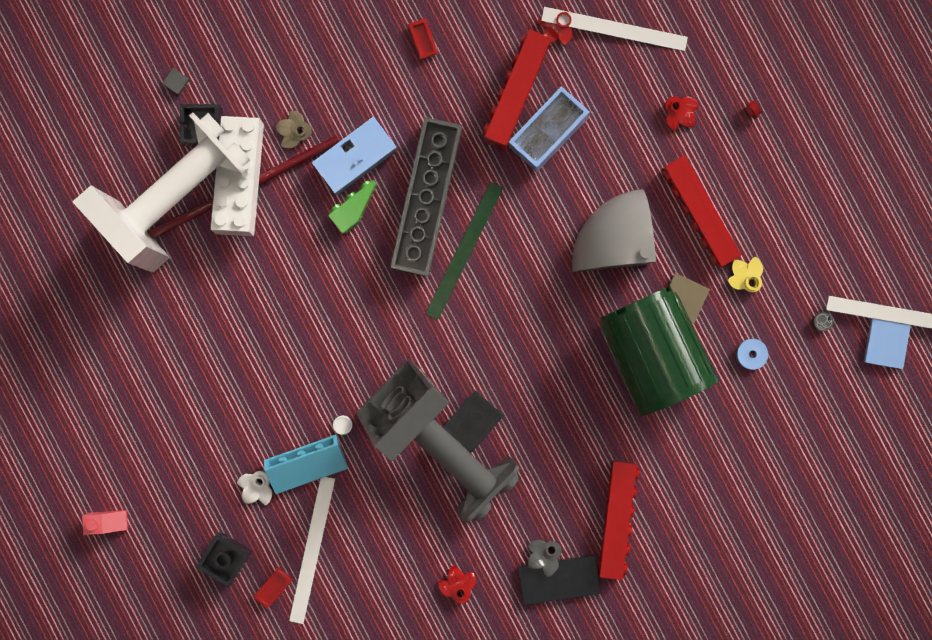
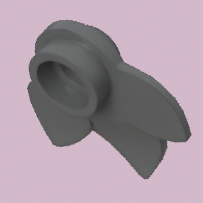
[528,540,562,577]

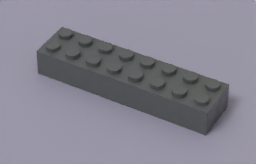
[390,117,462,277]

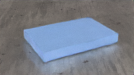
[863,318,911,369]

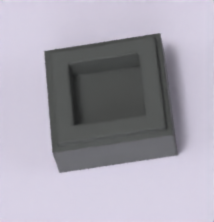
[162,68,190,95]

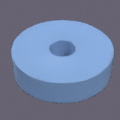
[736,339,768,370]

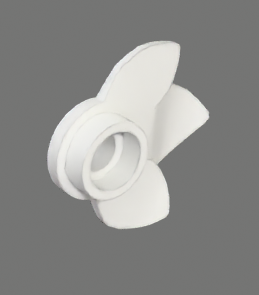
[237,471,273,505]

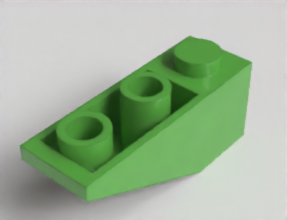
[328,180,377,235]

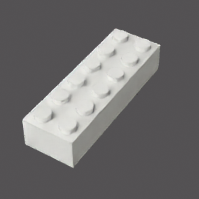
[211,116,264,236]

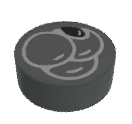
[813,312,833,331]

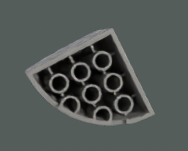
[572,189,656,272]

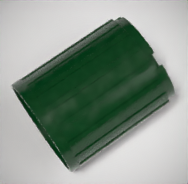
[599,286,719,416]

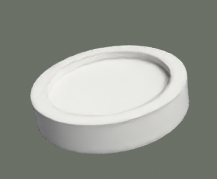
[333,415,352,435]

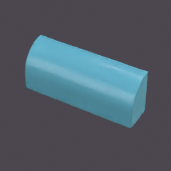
[264,435,348,494]

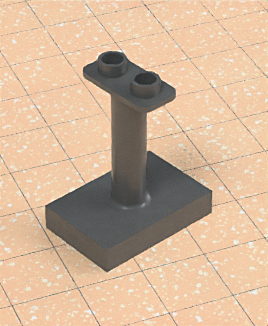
[356,358,519,523]

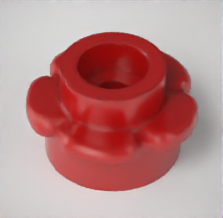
[746,100,762,118]

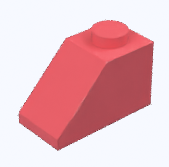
[82,510,128,535]

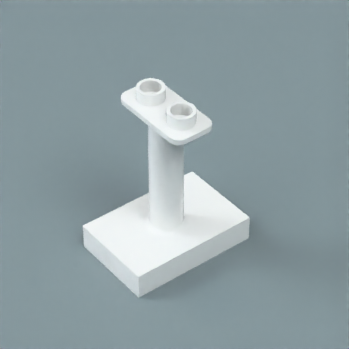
[73,113,250,273]

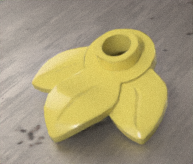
[728,257,763,293]

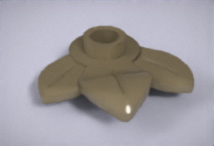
[275,111,312,148]

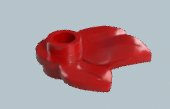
[537,12,573,45]
[665,96,699,131]
[438,566,476,604]

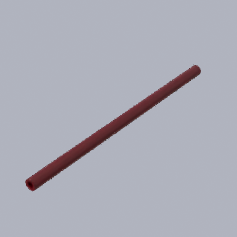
[149,135,340,239]

